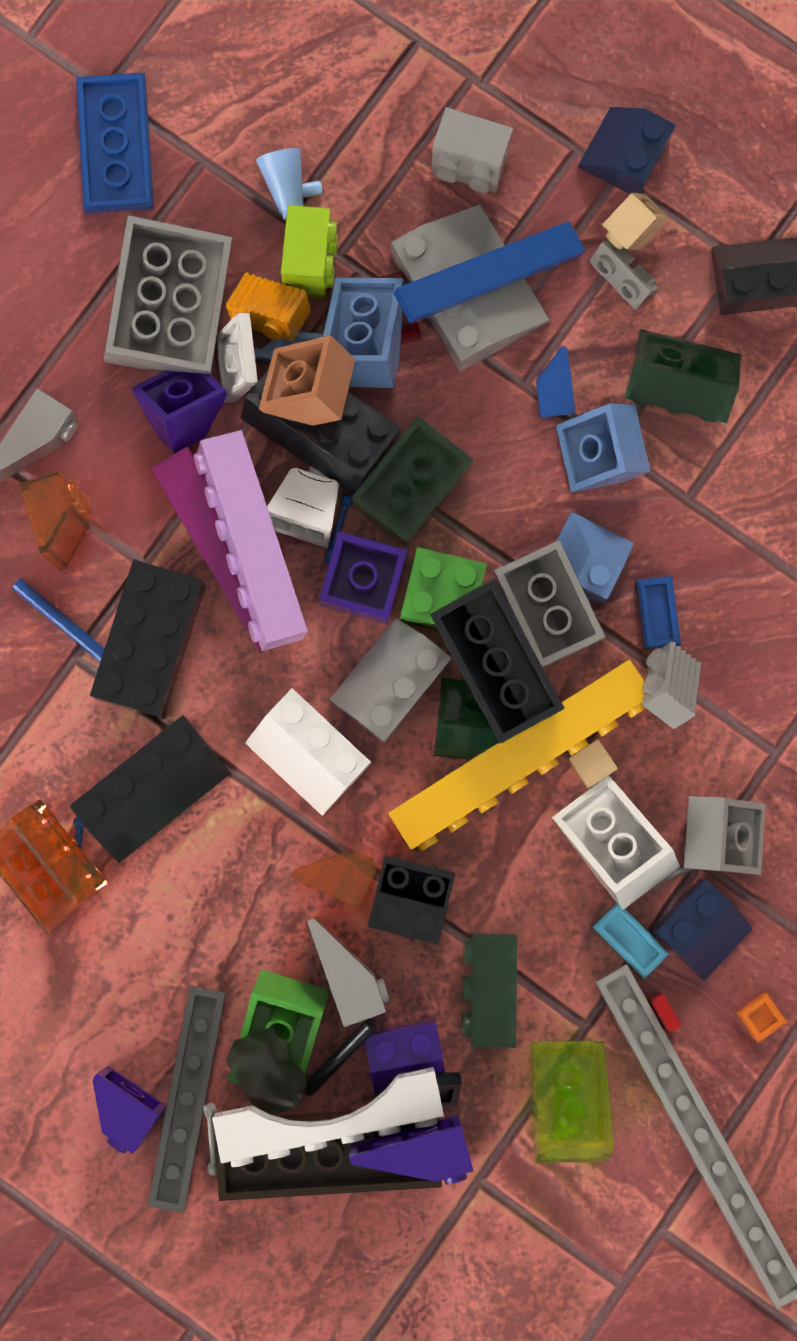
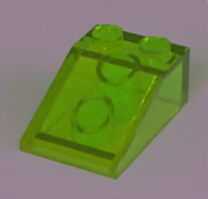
[531,1041,614,1163]

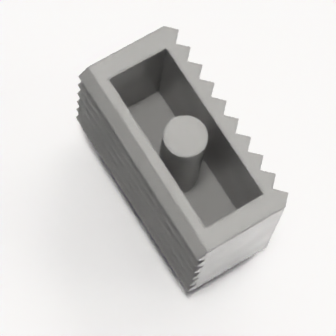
[641,642,701,729]

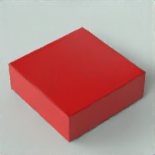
[647,992,682,1033]

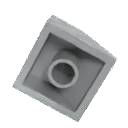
[684,796,766,875]

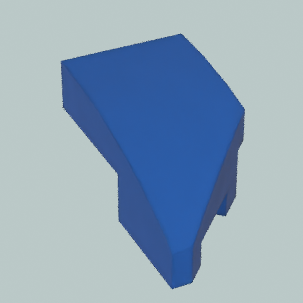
[536,346,575,418]

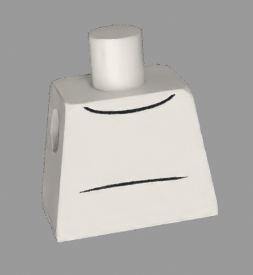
[267,466,339,548]

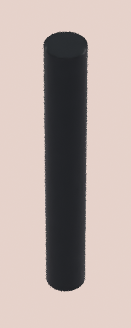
[302,1018,377,1096]

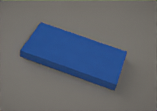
[76,73,154,214]

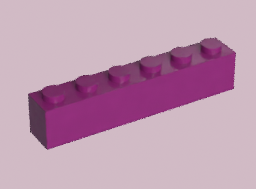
[151,447,266,654]

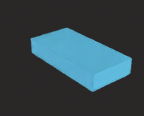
[592,902,669,979]

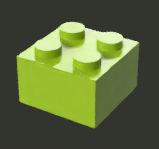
[281,205,338,299]

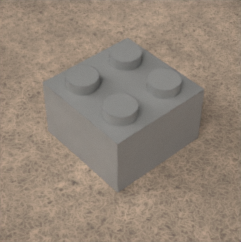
[431,107,513,193]

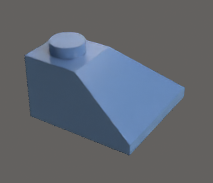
[557,511,634,605]

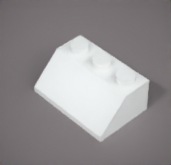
[245,688,371,816]

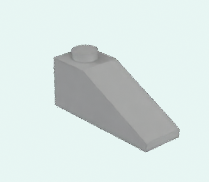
[0,388,78,482]

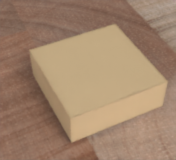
[568,739,618,789]

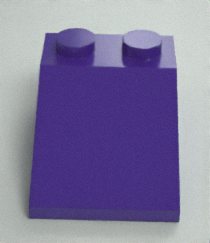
[349,1115,473,1185]

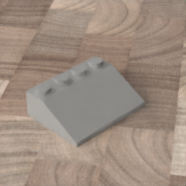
[391,204,550,372]
[103,215,232,374]

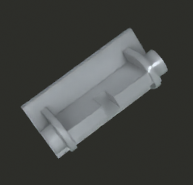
[589,240,659,310]

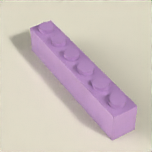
[194,430,308,651]

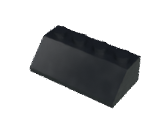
[711,237,797,315]
[430,579,565,744]
[69,715,231,863]

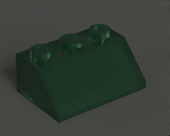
[624,329,741,424]

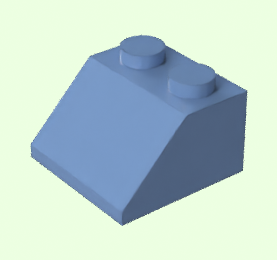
[556,403,651,492]

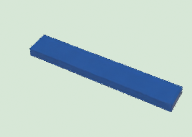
[393,221,586,324]

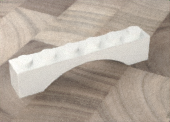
[212,1067,444,1167]

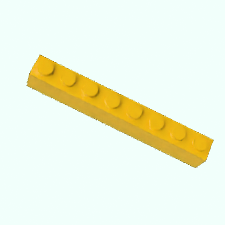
[388,659,646,852]

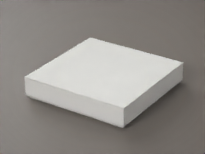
[216,313,258,403]

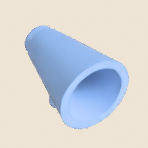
[256,148,322,220]

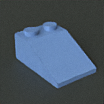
[323,278,404,388]

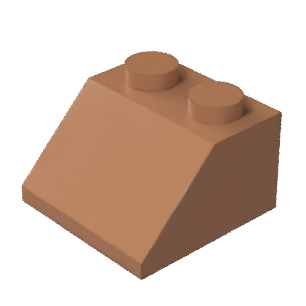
[259,335,355,426]

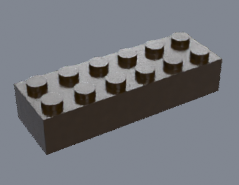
[216,1111,442,1201]

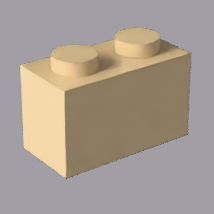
[602,193,670,250]

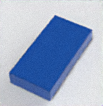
[636,576,681,651]

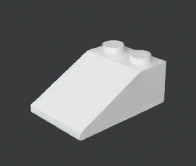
[552,775,680,910]

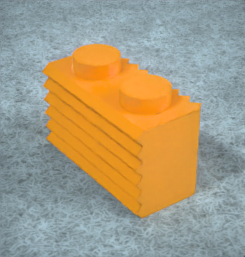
[226,272,311,342]

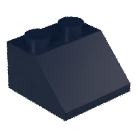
[578,107,676,194]
[651,879,752,981]

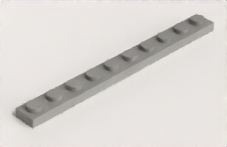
[594,964,797,1309]

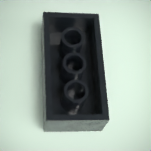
[240,369,402,496]
[89,559,206,720]

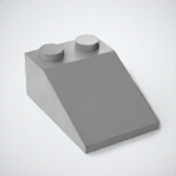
[307,917,391,1027]

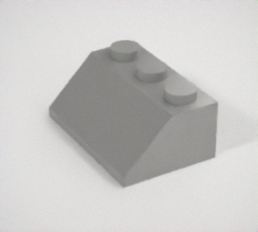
[494,540,606,669]
[329,618,452,744]

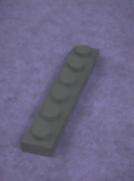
[148,986,227,1213]

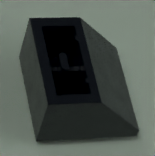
[367,856,456,944]

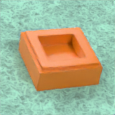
[735,992,787,1043]

